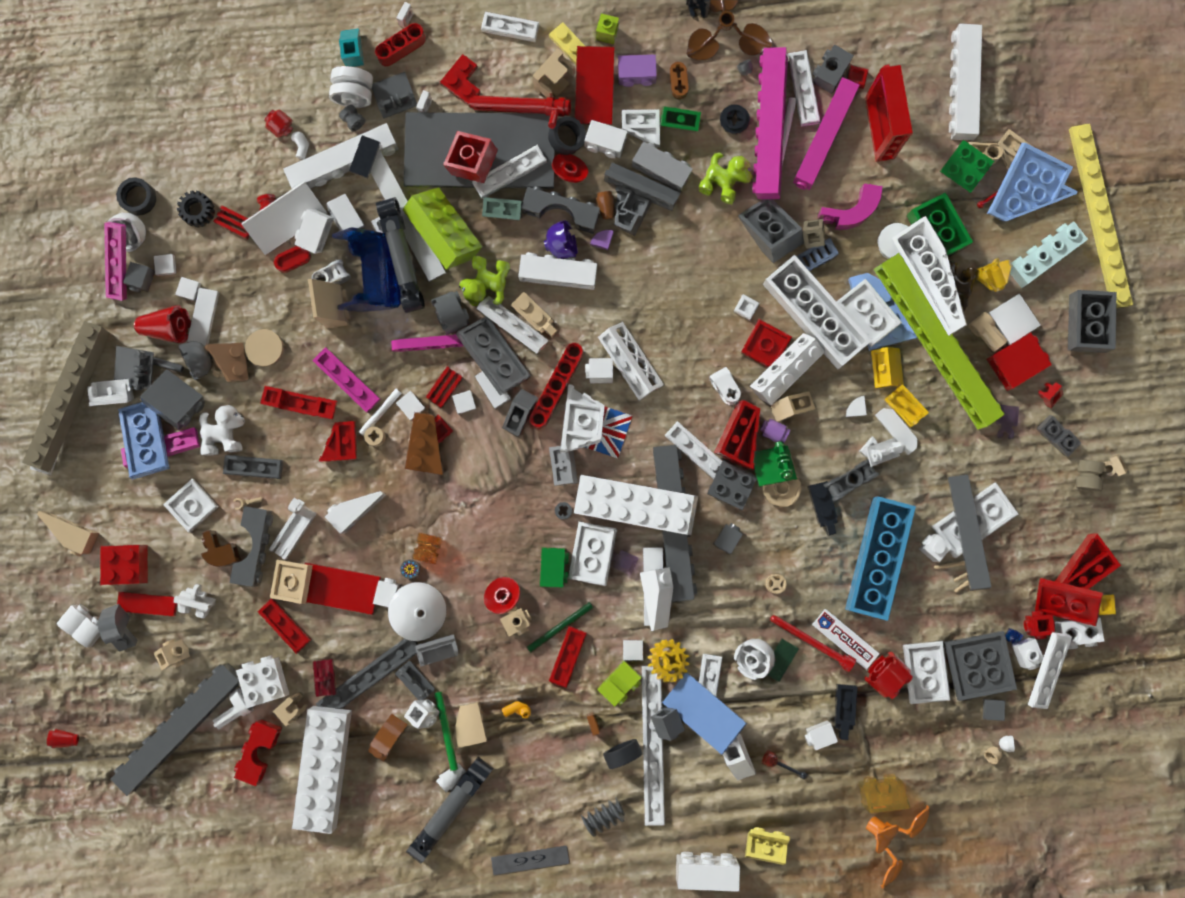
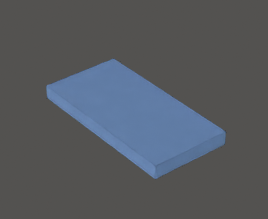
[118,402,170,480]
[662,672,747,755]

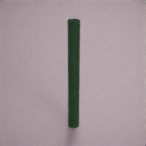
[527,602,594,653]

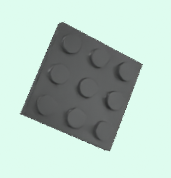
[944,631,1017,701]

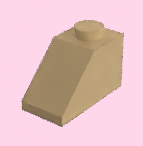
[771,391,816,422]

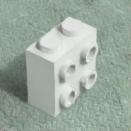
[236,655,289,708]

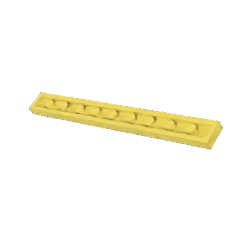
[1069,123,1133,309]

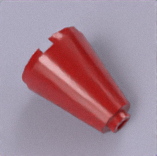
[134,305,191,344]

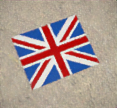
[585,406,632,458]

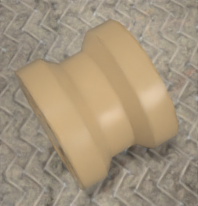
[364,426,386,447]
[765,574,787,594]

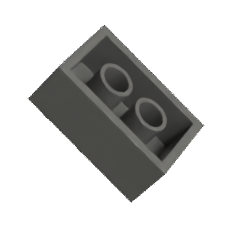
[1068,290,1117,353]

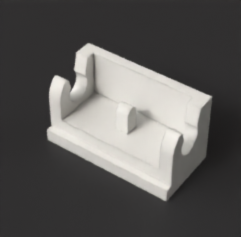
[327,194,364,241]
[88,379,134,406]

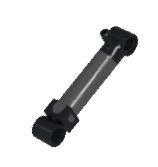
[376,197,425,313]
[406,756,493,864]

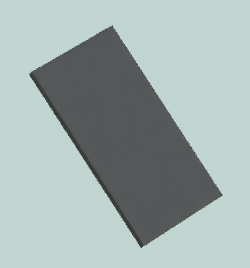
[404,112,555,189]

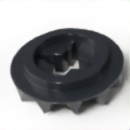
[720,104,750,135]

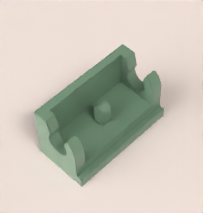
[482,197,523,220]

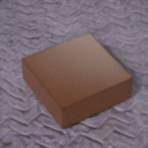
[587,712,600,736]

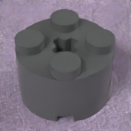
[431,291,469,335]

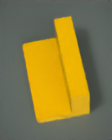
[871,347,904,388]

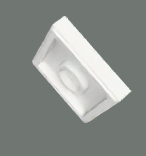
[163,479,219,533]

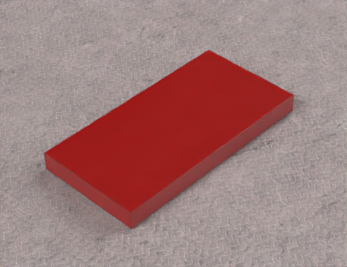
[575,46,615,125]
[305,562,381,615]

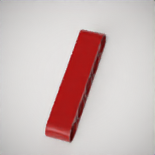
[530,343,583,429]

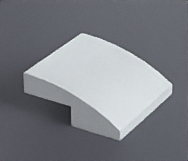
[988,294,1040,345]

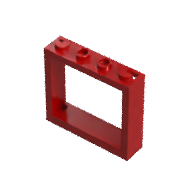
[865,64,913,162]

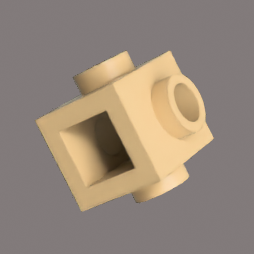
[500,606,532,636]
[154,639,190,670]

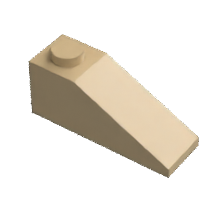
[37,511,99,556]

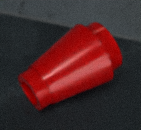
[47,729,79,749]

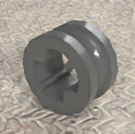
[555,502,572,520]

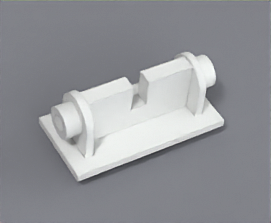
[866,438,906,467]

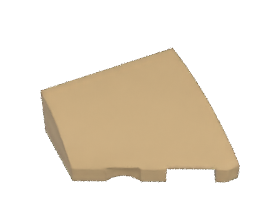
[452,701,487,748]

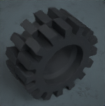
[177,190,215,228]

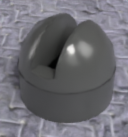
[737,59,753,76]

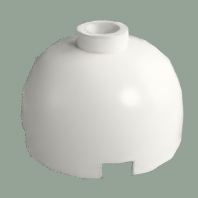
[107,213,146,252]
[734,639,775,680]

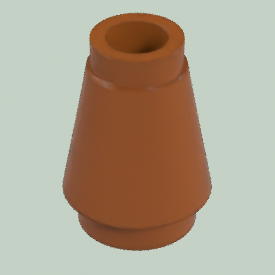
[596,191,614,220]

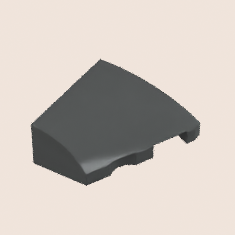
[615,185,652,236]

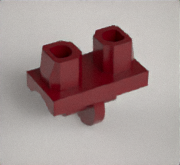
[313,659,336,697]

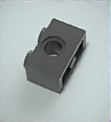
[812,44,854,94]

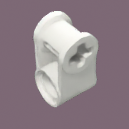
[312,260,351,284]
[709,367,741,405]

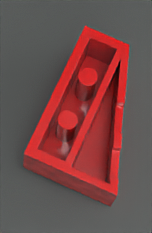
[714,400,761,469]
[1055,533,1121,589]

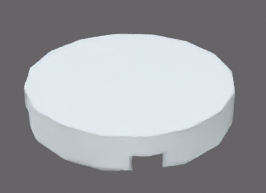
[877,223,908,259]

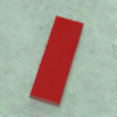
[117,592,177,616]
[257,598,312,654]
[549,626,587,688]

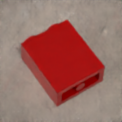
[986,333,1052,391]

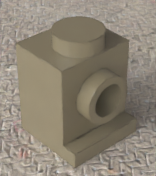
[803,219,825,248]

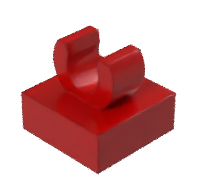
[1038,382,1064,409]

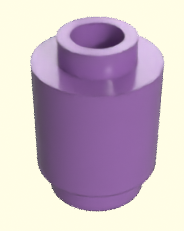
[760,419,790,444]

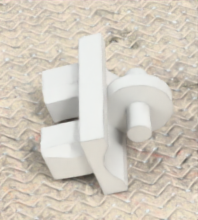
[174,584,216,618]

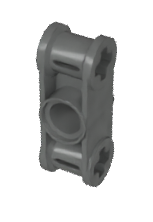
[824,459,880,502]

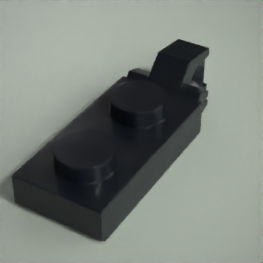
[808,481,838,536]
[834,684,857,740]

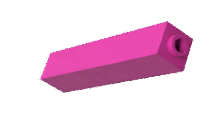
[793,77,859,190]

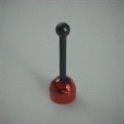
[762,750,808,779]

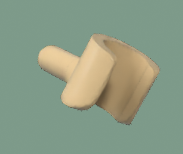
[233,497,263,510]

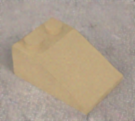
[308,279,351,329]

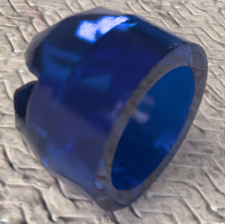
[1006,627,1024,644]

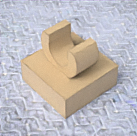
[1104,453,1128,476]

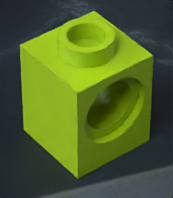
[596,13,619,45]

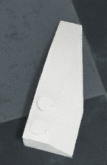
[892,216,967,336]

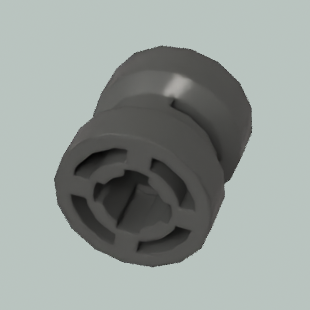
[339,105,366,132]

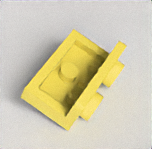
[745,827,790,865]

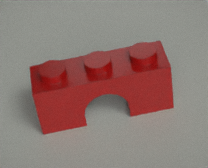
[234,719,283,787]

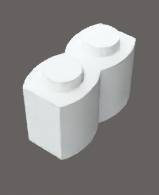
[56,604,100,648]

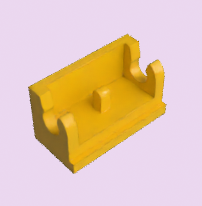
[884,384,929,428]

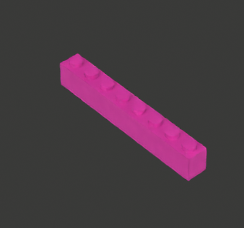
[752,47,788,200]

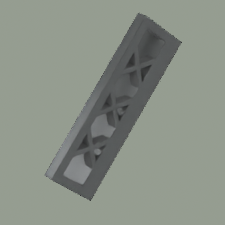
[604,163,680,211]

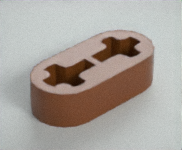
[670,62,689,99]

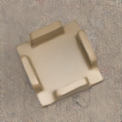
[532,48,575,98]

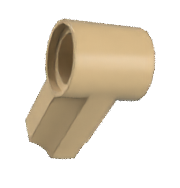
[968,312,1007,352]

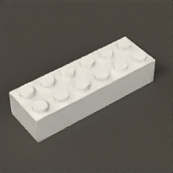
[763,255,871,369]
[574,475,698,535]
[292,706,352,834]

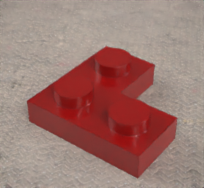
[440,54,481,107]

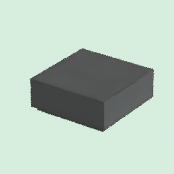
[983,699,1005,721]

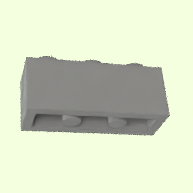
[632,141,693,193]

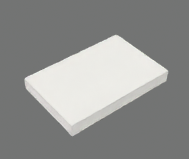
[837,279,902,347]
[568,522,617,586]
[903,641,950,704]

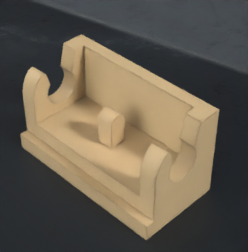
[273,692,308,726]

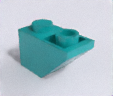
[339,28,364,67]

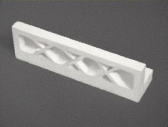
[598,322,664,400]

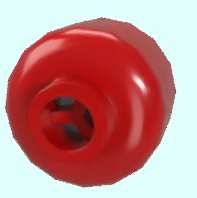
[264,109,294,138]

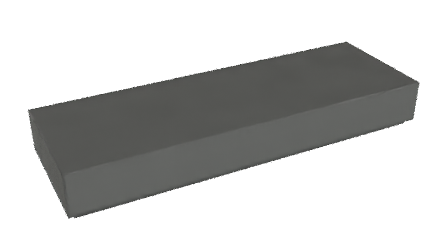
[223,455,283,479]

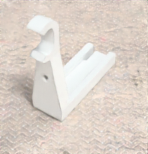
[269,498,317,560]

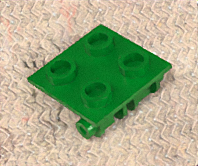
[940,140,995,193]
[753,441,797,487]

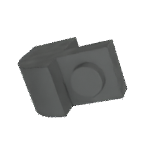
[98,604,138,652]

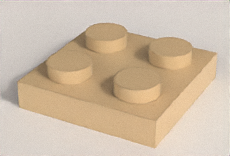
[270,560,313,604]

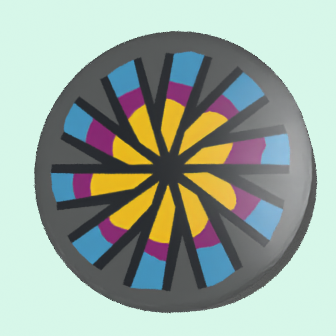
[400,559,420,579]

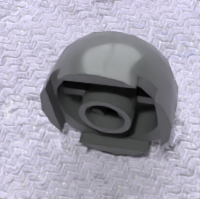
[178,341,213,381]

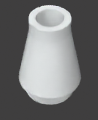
[436,763,466,793]

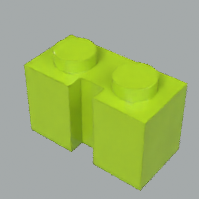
[597,660,641,707]

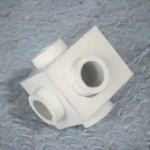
[404,699,440,729]

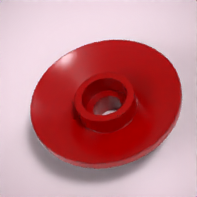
[552,154,588,183]
[484,577,520,614]

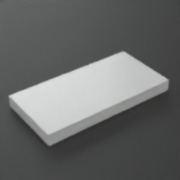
[242,181,327,255]
[932,483,1018,558]

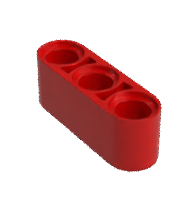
[375,23,426,67]

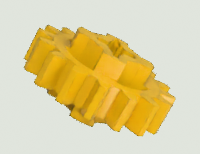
[648,639,689,682]

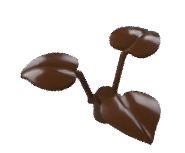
[686,0,772,60]

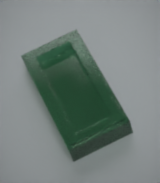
[767,638,799,682]

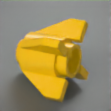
[977,258,1012,292]

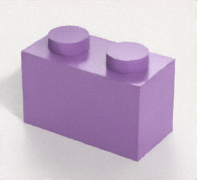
[618,54,656,87]

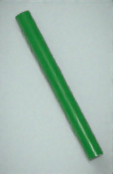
[434,692,458,771]

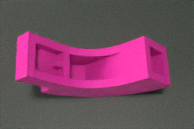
[818,183,883,230]

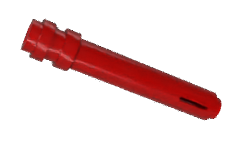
[470,95,571,129]

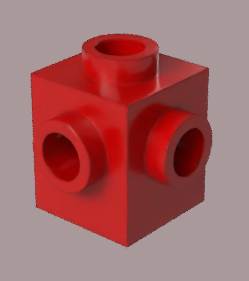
[1023,611,1055,639]

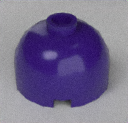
[544,220,578,259]

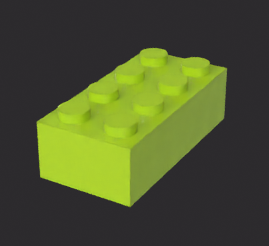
[402,187,482,270]

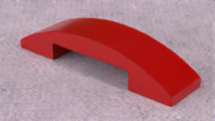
[260,386,338,420]

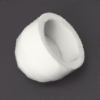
[999,736,1015,752]

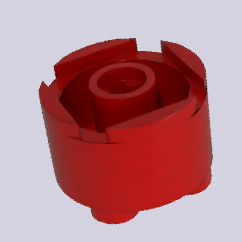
[865,652,913,699]

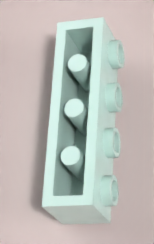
[1010,222,1088,288]

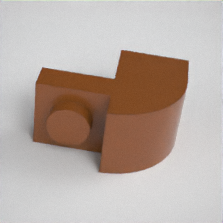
[368,714,408,762]

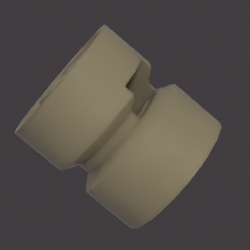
[1076,460,1105,491]

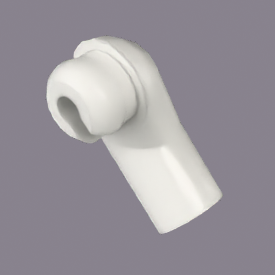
[291,131,309,160]

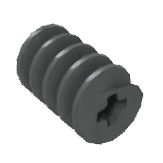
[581,797,625,837]

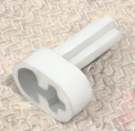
[212,688,253,730]

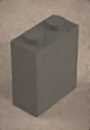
[140,369,205,430]

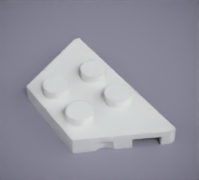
[560,384,605,453]

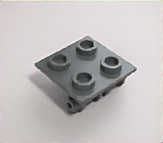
[372,72,417,119]
[114,346,154,390]
[707,460,757,510]

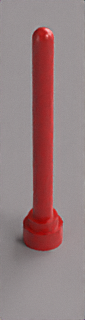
[770,615,856,672]

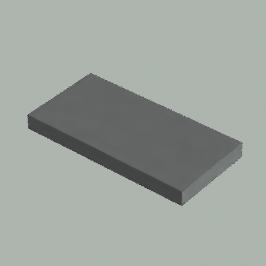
[456,316,531,396]

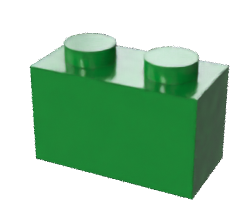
[660,106,701,131]
[540,547,569,588]

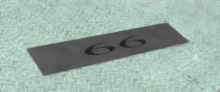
[491,846,569,875]

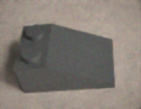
[738,199,804,263]

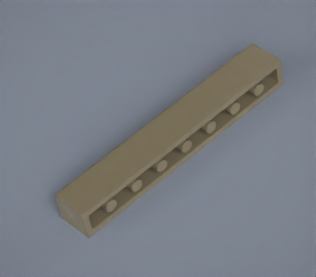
[22,321,110,472]

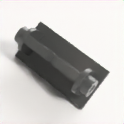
[395,660,435,700]

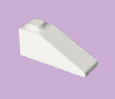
[325,491,386,534]
[640,567,673,631]

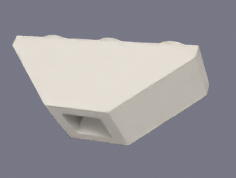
[723,734,756,781]

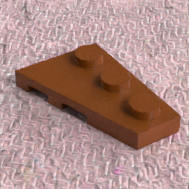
[405,412,443,475]

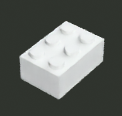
[676,852,740,891]

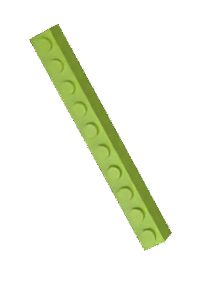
[873,253,1004,430]

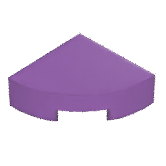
[590,230,613,250]

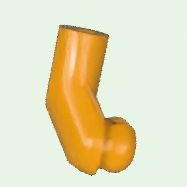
[502,701,531,719]

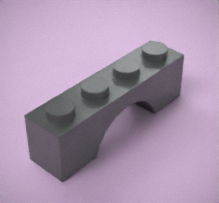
[521,186,600,234]
[230,506,273,587]

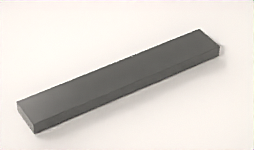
[948,475,991,591]
[316,638,419,709]

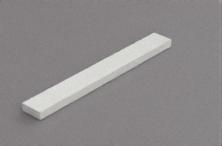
[357,138,446,282]
[641,666,665,826]

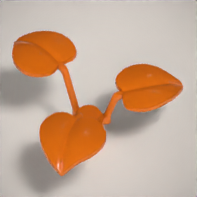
[866,805,929,889]

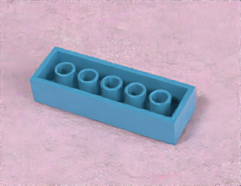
[845,496,916,621]

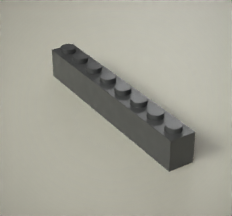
[653,445,697,602]
[111,663,240,796]

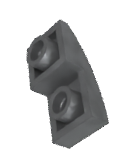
[1036,415,1081,457]

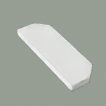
[875,408,918,455]

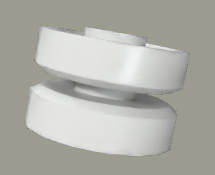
[329,66,373,108]

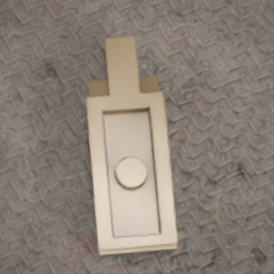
[511,292,557,338]

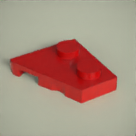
[319,421,357,462]

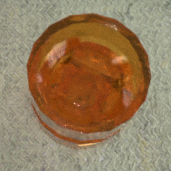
[412,532,443,565]

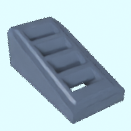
[796,238,839,271]

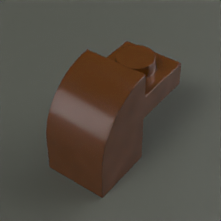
[201,530,242,567]

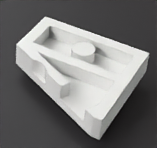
[622,109,660,147]

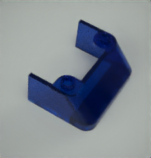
[332,227,401,312]

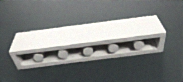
[949,24,982,141]
[283,123,398,189]

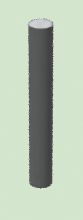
[153,357,184,373]

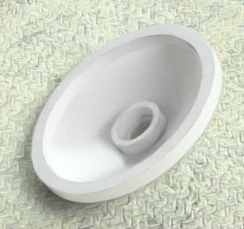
[388,582,446,641]

